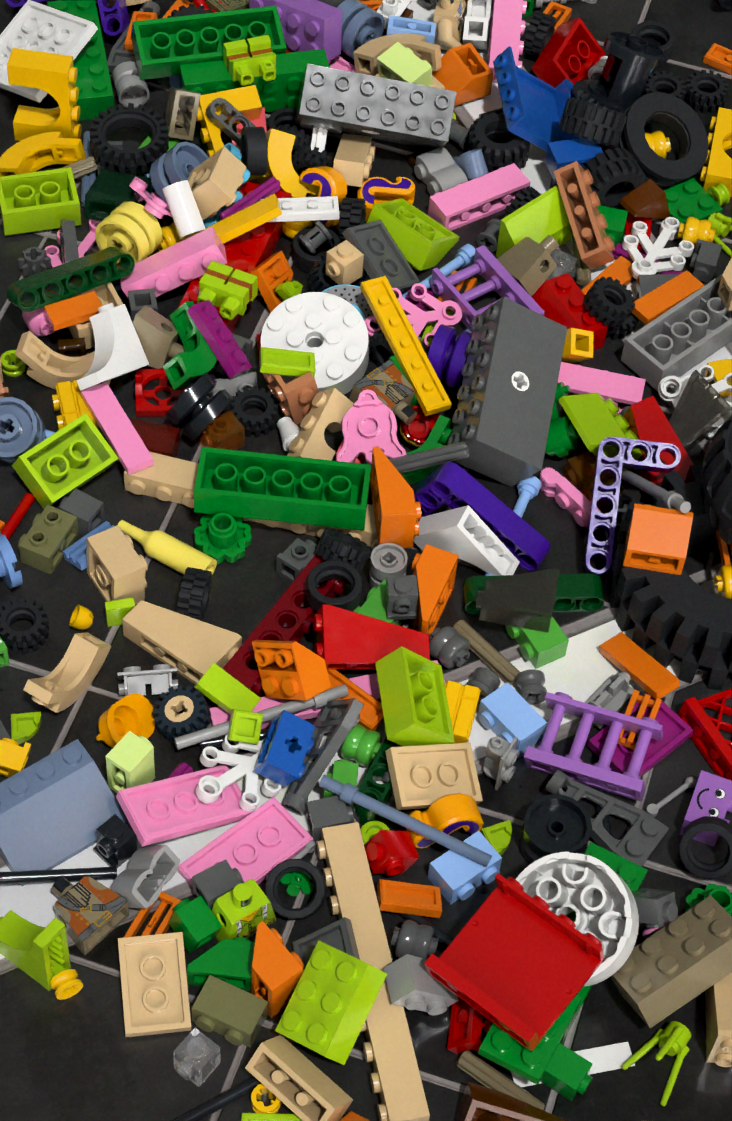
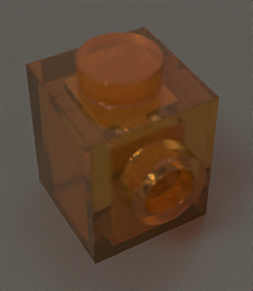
[200,410,245,450]

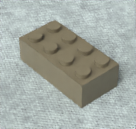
[610,895,732,1028]

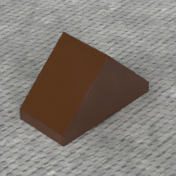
[619,179,670,219]

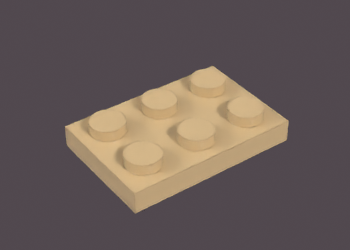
[385,743,483,810]
[118,932,192,1037]

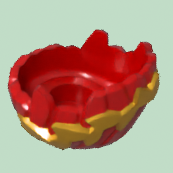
[400,405,440,447]

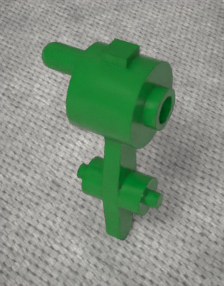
[545,382,580,458]

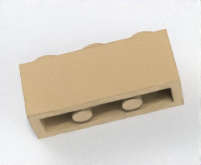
[333,133,376,187]
[245,1035,353,1121]

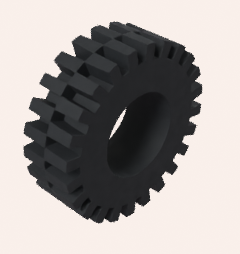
[608,464,732,690]

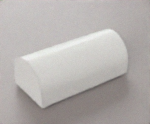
[162,180,205,240]

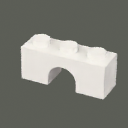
[463,0,492,50]

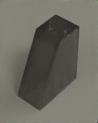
[669,370,732,453]
[475,568,560,633]

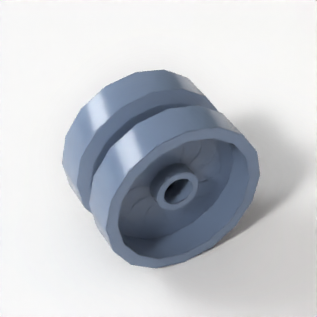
[337,0,385,60]
[150,141,209,203]
[0,397,46,464]

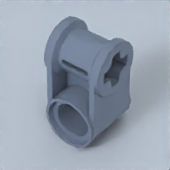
[452,148,489,180]

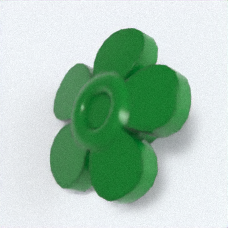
[280,871,314,898]

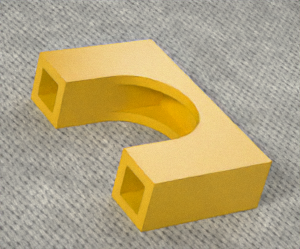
[7,48,82,141]
[196,85,268,190]
[700,107,732,197]

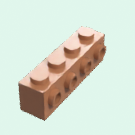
[553,161,615,270]

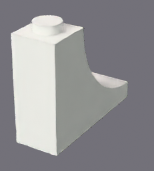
[76,303,149,391]
[414,505,520,576]

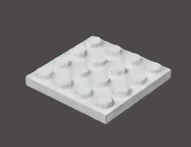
[0,0,98,103]

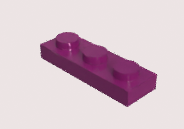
[187,300,252,379]

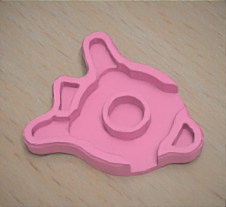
[336,389,407,464]

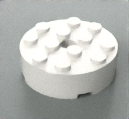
[261,292,369,395]
[516,852,639,987]

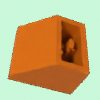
[432,43,493,106]
[623,503,693,575]
[252,640,331,701]
[251,921,304,1018]

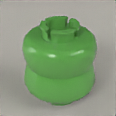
[341,724,382,766]

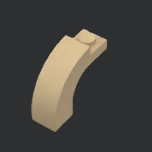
[353,33,442,76]
[15,331,111,390]
[23,632,111,713]

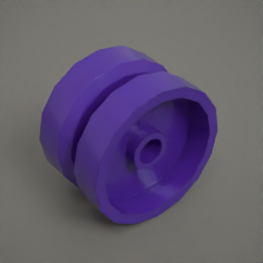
[427,324,472,390]

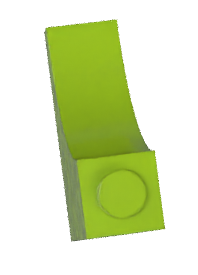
[0,910,71,991]

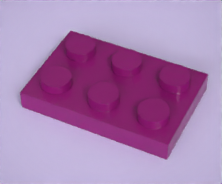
[587,694,694,778]

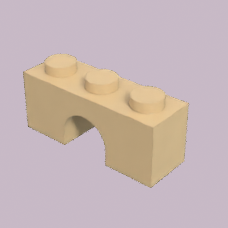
[287,388,354,461]

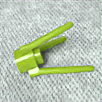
[708,212,732,258]
[622,1021,691,1107]

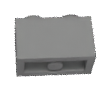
[384,954,459,1015]

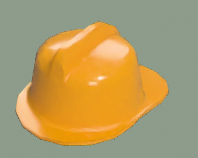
[95,693,156,748]

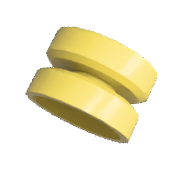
[95,201,163,265]

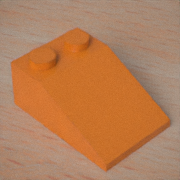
[370,446,421,548]
[411,544,459,636]

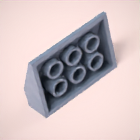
[0,739,129,886]

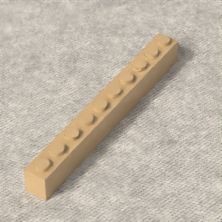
[124,452,378,550]
[316,822,430,1121]

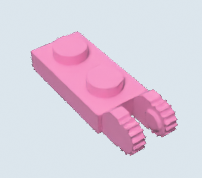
[540,467,600,532]

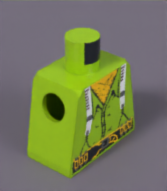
[212,879,276,942]

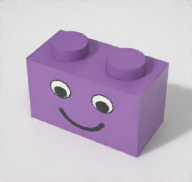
[679,770,732,847]

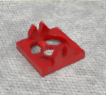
[135,369,190,417]

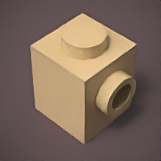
[326,240,364,285]

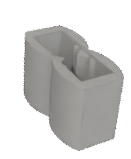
[414,147,468,196]
[110,845,180,908]

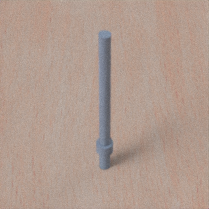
[319,775,492,867]

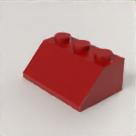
[531,17,606,88]
[531,273,608,351]

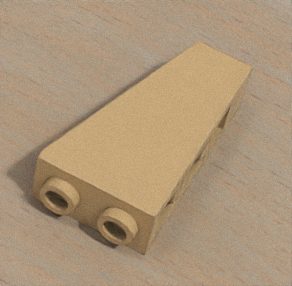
[122,600,242,685]
[705,972,732,1067]

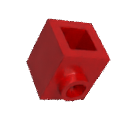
[364,830,419,876]

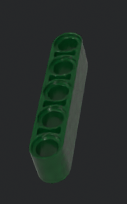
[7,246,135,312]
[462,574,604,614]
[353,736,403,825]

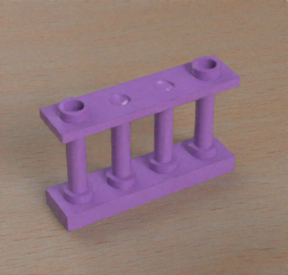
[430,245,545,333]
[524,692,663,802]

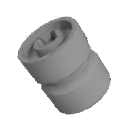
[112,61,150,108]
[368,543,408,588]

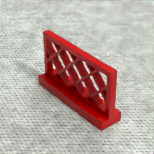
[677,689,732,781]

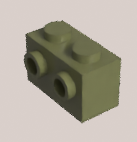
[18,504,79,575]

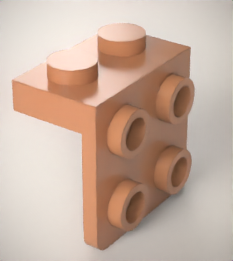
[263,372,318,425]

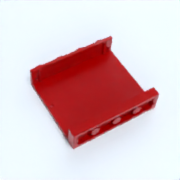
[424,873,605,1052]

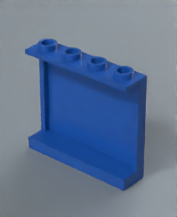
[493,46,580,151]

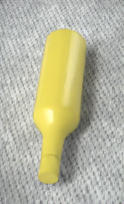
[118,520,217,575]

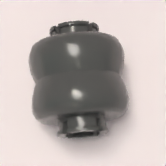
[429,626,470,669]
[390,920,439,959]

